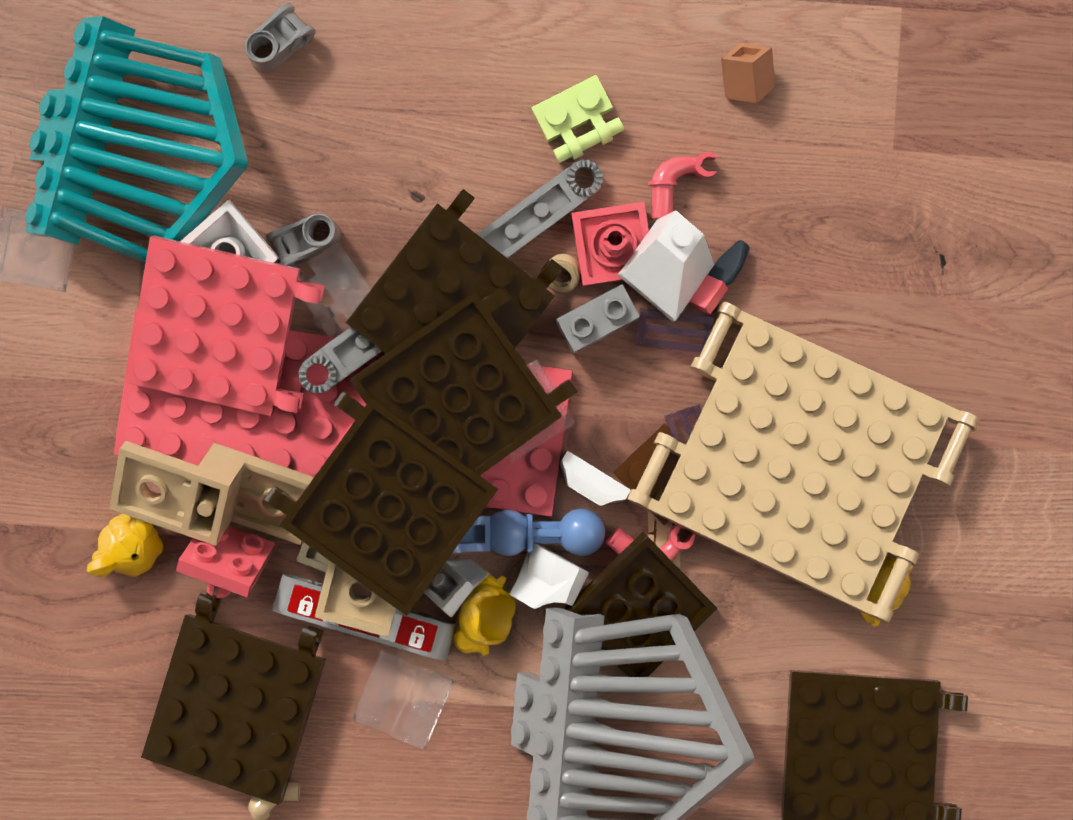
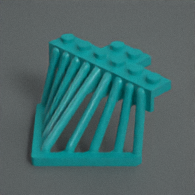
[26,16,248,264]

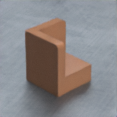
[721,43,775,104]

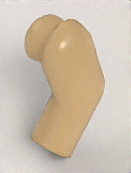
[248,782,300,820]

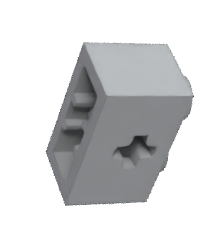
[556,284,640,355]

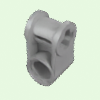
[245,2,316,73]
[266,213,341,267]

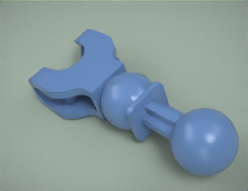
[453,508,605,557]

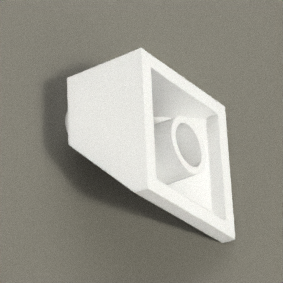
[180,200,279,263]
[618,211,714,322]

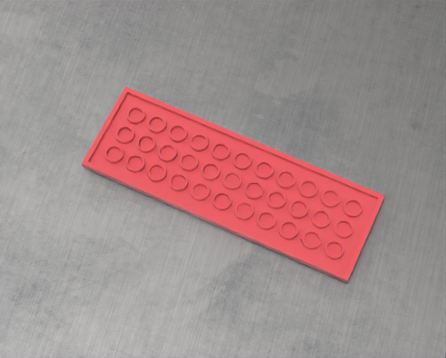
[114,309,572,517]

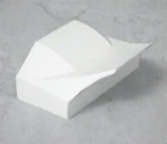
[559,451,631,506]
[510,544,589,609]
[424,559,489,617]

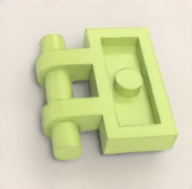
[531,75,624,163]

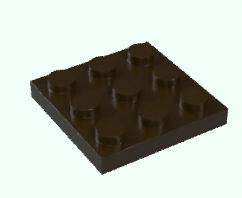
[564,532,718,677]

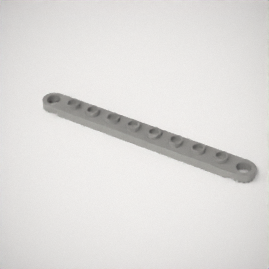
[298,160,603,393]

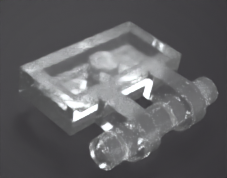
[297,242,371,337]

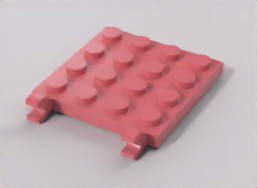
[125,236,325,416]

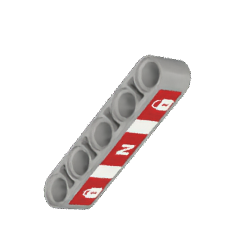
[272,574,457,661]

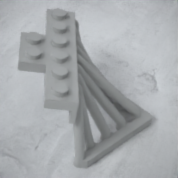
[511,607,754,820]

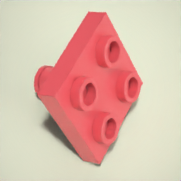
[571,202,649,287]
[176,526,275,598]

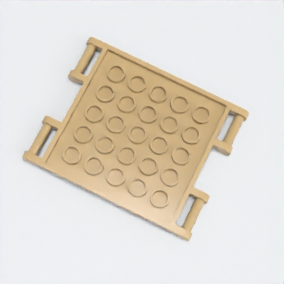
[627,302,980,624]

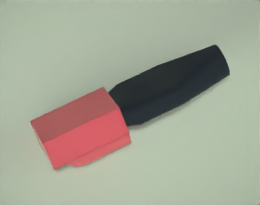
[689,240,750,315]

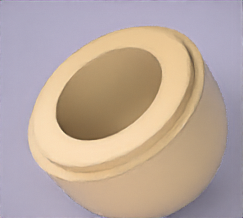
[549,254,581,292]

